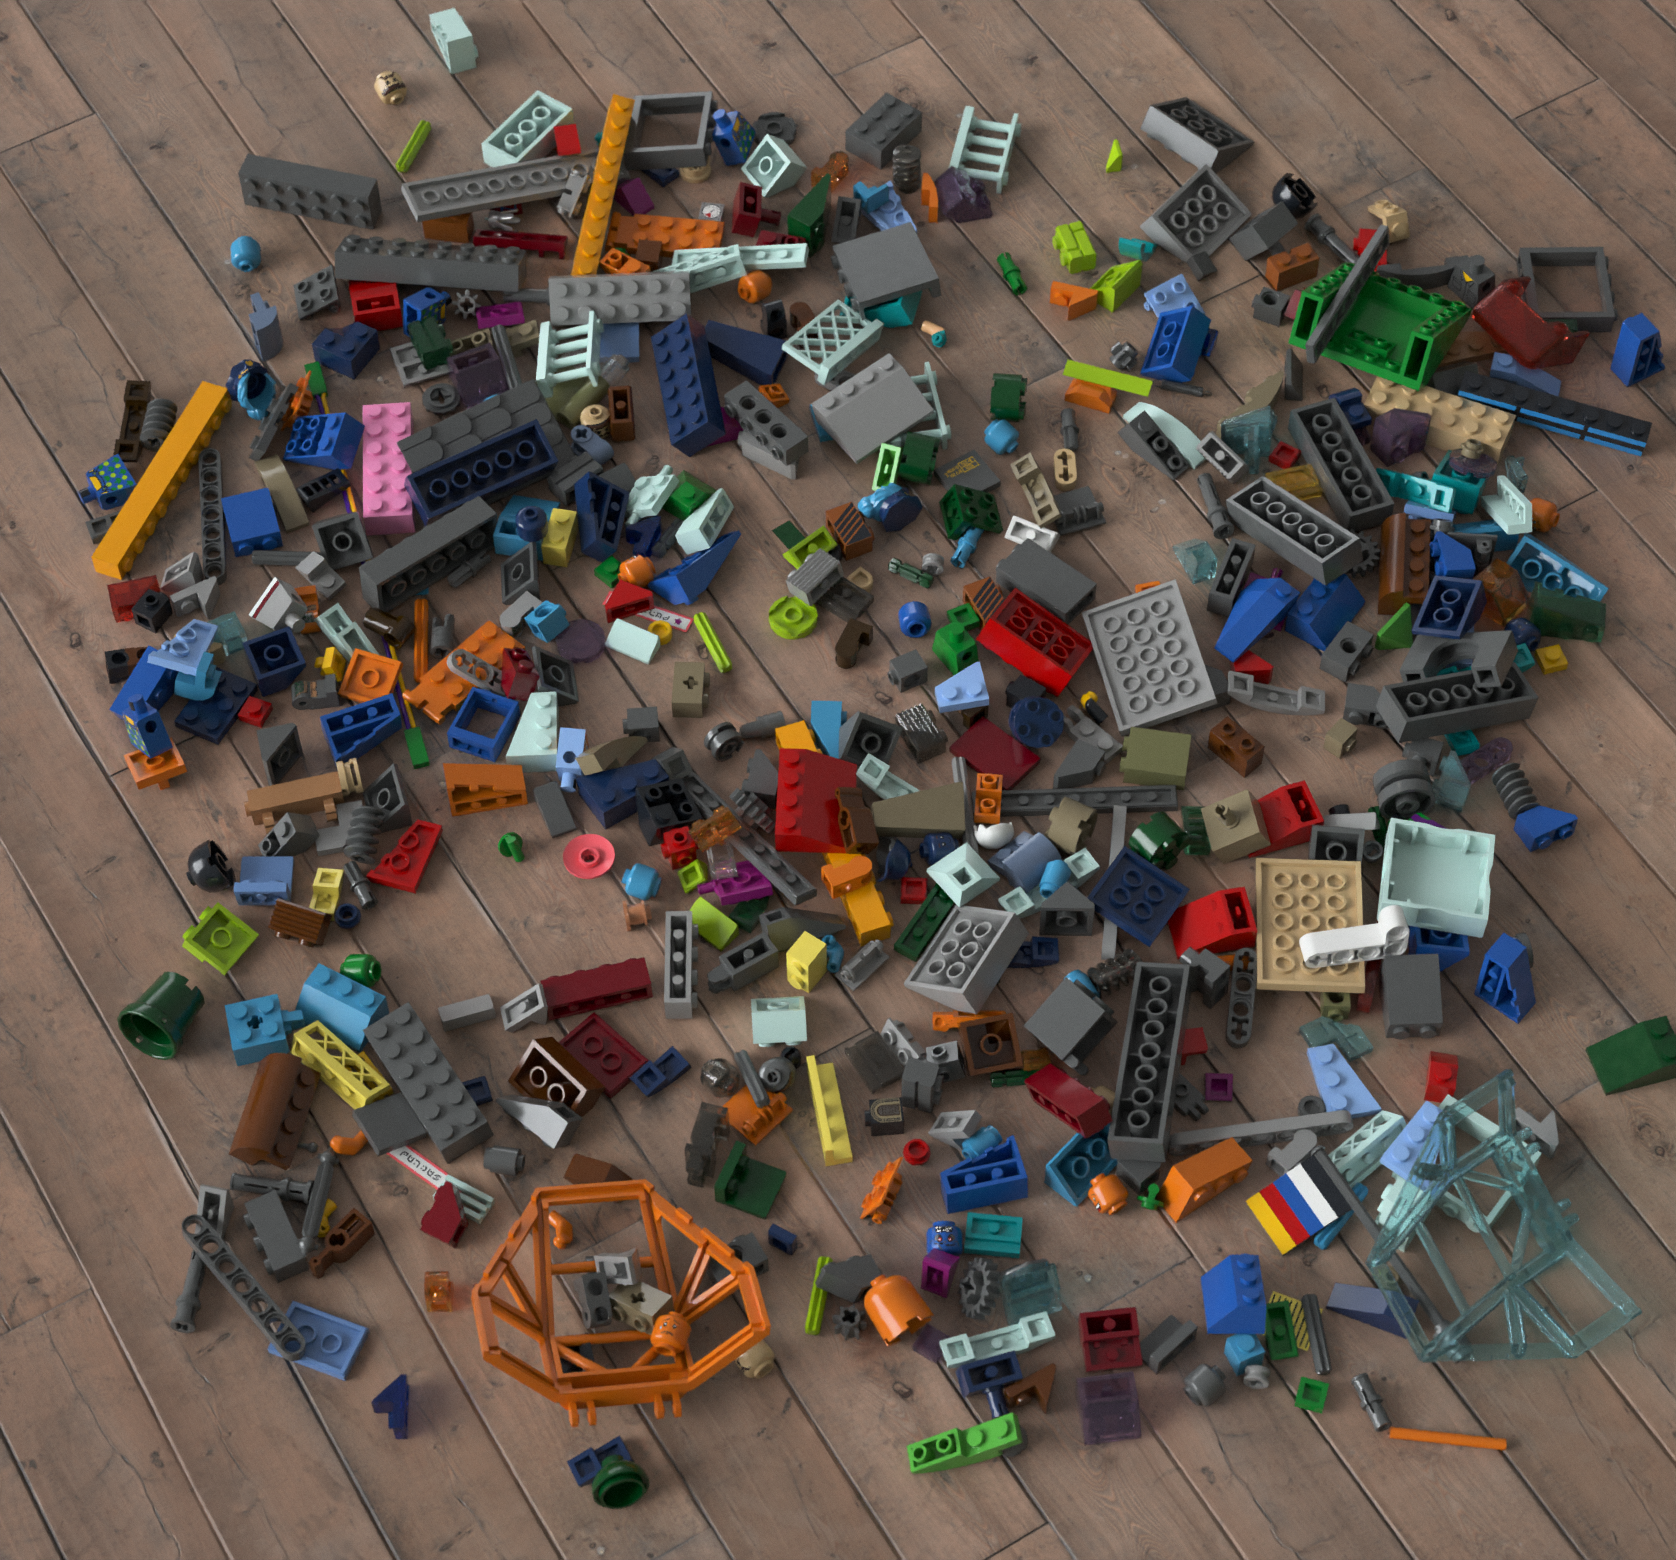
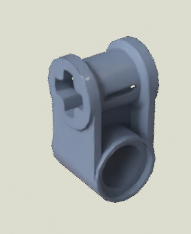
[571,425,614,466]

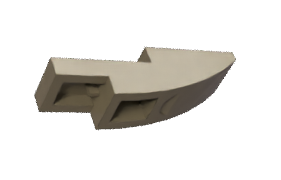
[445,320,540,364]
[1216,371,1284,441]

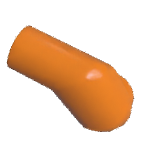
[330,1130,368,1156]
[549,1210,573,1249]

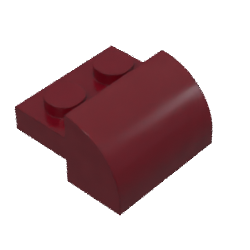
[1079,1307,1143,1373]

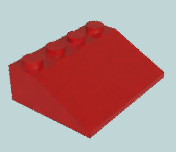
[976,588,1093,698]
[775,748,857,854]

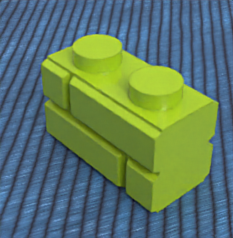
[1052,221,1097,274]

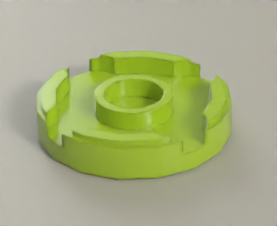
[769,596,818,640]

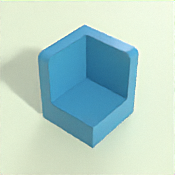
[853,181,889,214]

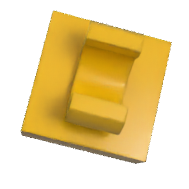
[314,647,346,682]

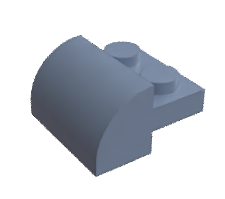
[249,292,283,361]
[987,831,1062,894]

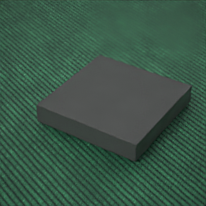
[352,1092,427,1156]

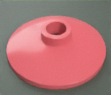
[563,834,615,879]

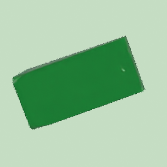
[1265,1300,1299,1361]

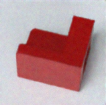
[1180,1027,1208,1065]

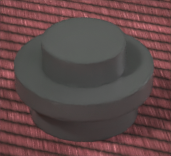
[1430,518,1455,535]

